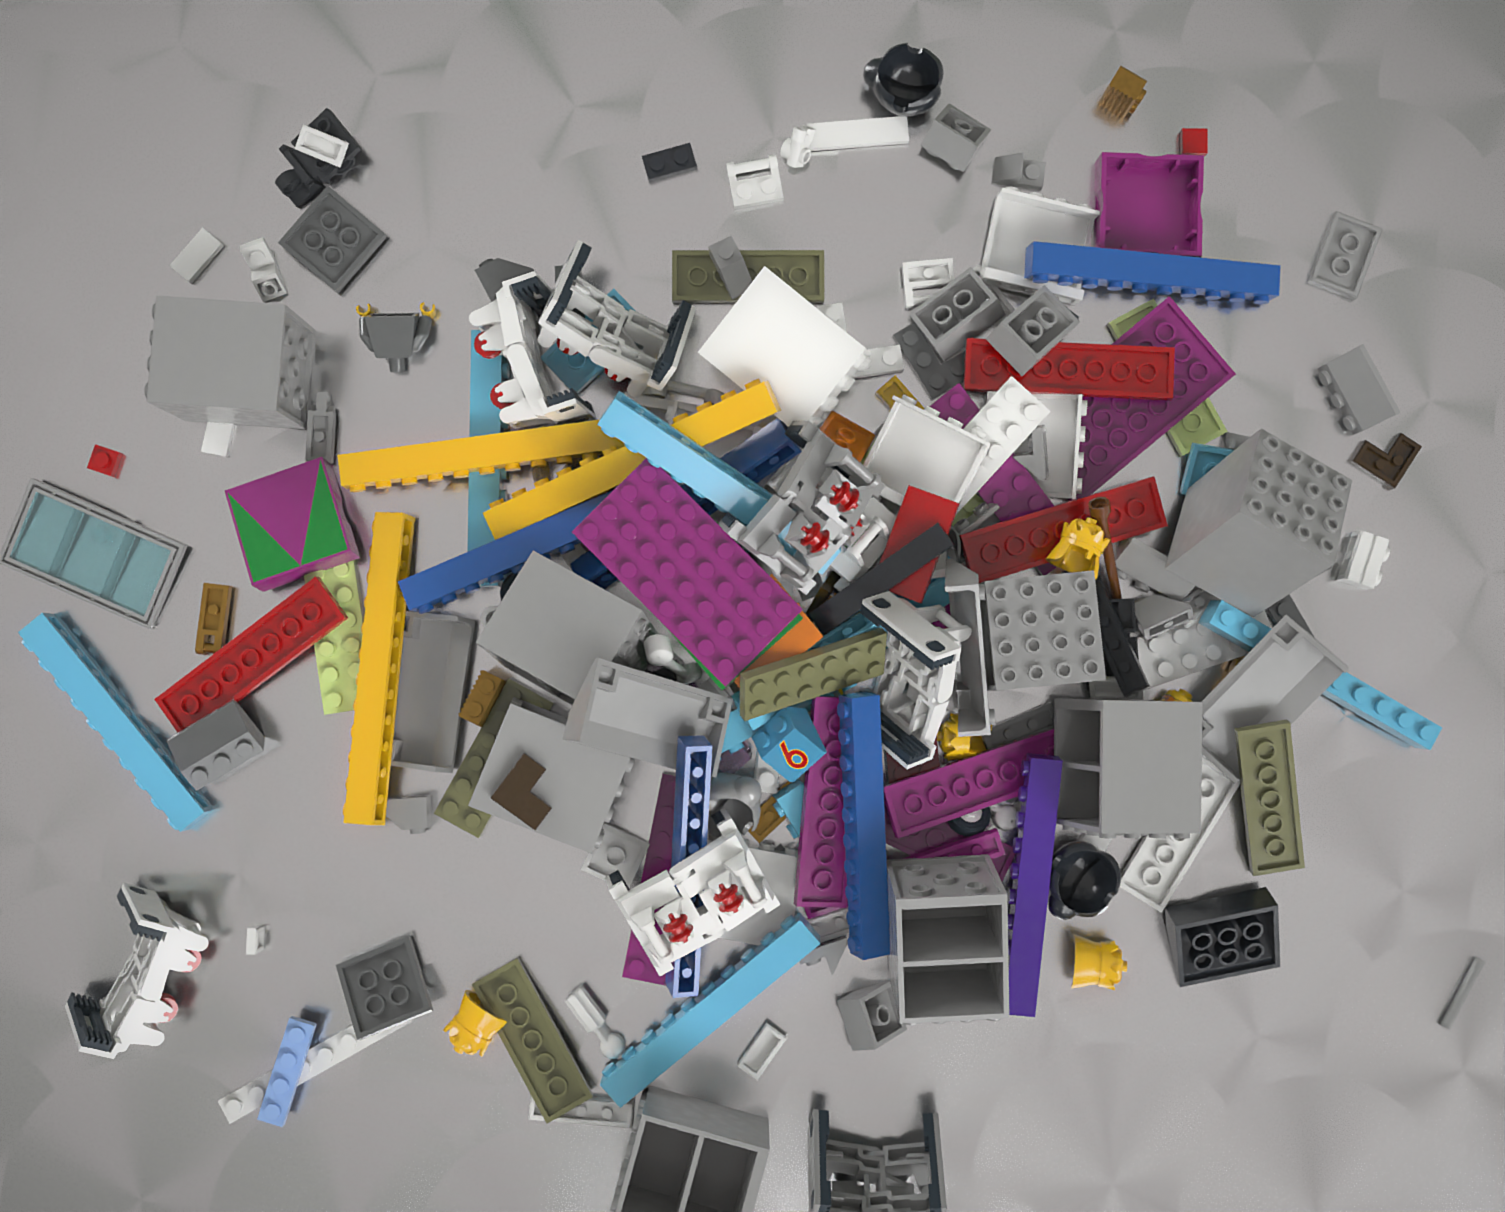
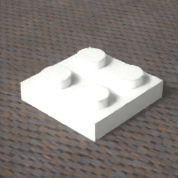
[581,822,650,888]

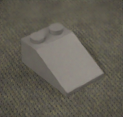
[986,285,1080,376]

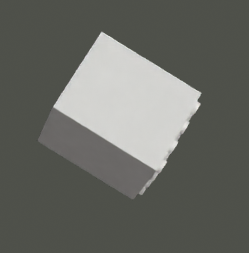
[698,266,872,428]

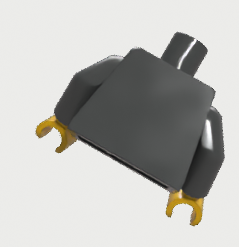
[356,302,437,372]

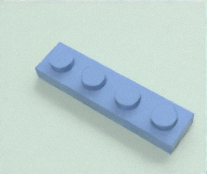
[257,1016,317,1127]

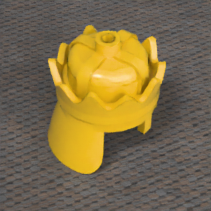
[1046,517,1111,580]
[937,713,992,761]
[1071,934,1127,990]
[443,990,507,1057]

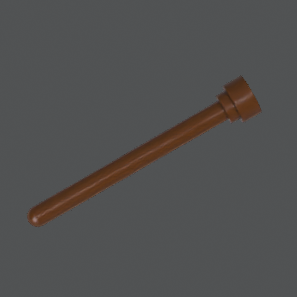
[1088,497,1122,599]

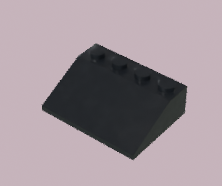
[1165,887,1280,987]

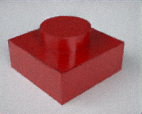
[87,444,123,477]

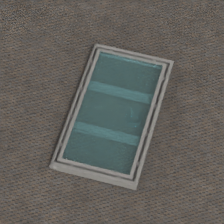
[0,478,188,630]

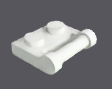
[726,154,784,210]
[901,258,955,309]

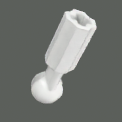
[564,986,625,1059]

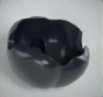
[863,43,944,116]
[1048,841,1121,920]

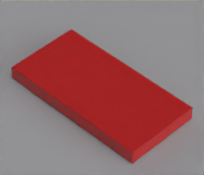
[879,485,960,603]

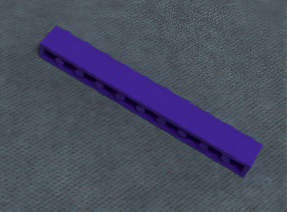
[1007,753,1063,1017]

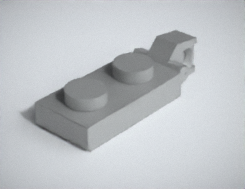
[305,392,336,463]

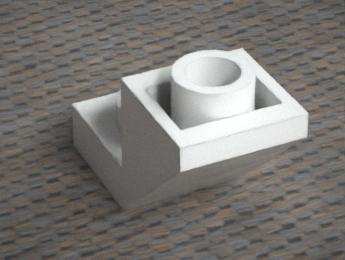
[240,237,287,302]

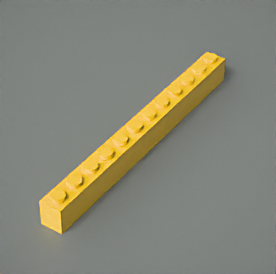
[483,378,781,540]
[337,420,625,492]
[343,512,415,825]

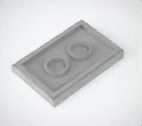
[1307,211,1383,301]

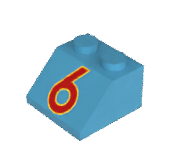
[752,707,827,783]

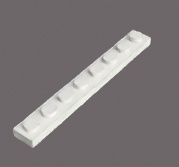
[218,1019,414,1124]

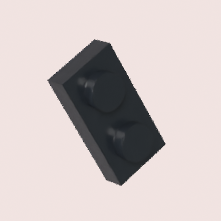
[642,142,697,183]

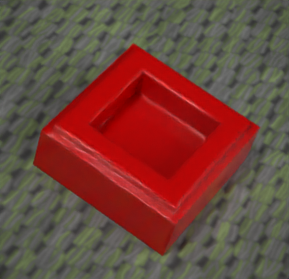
[1180,128,1208,156]

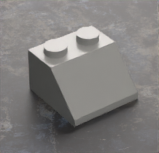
[921,103,991,172]
[837,980,907,1051]

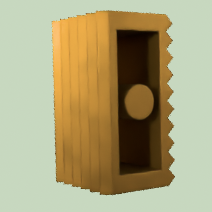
[1098,66,1147,119]
[458,670,506,727]

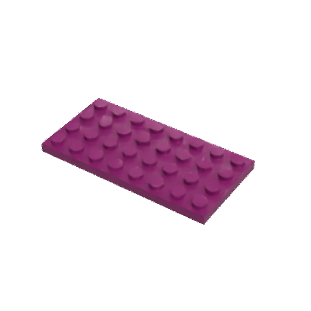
[1067,296,1236,501]
[572,458,803,687]

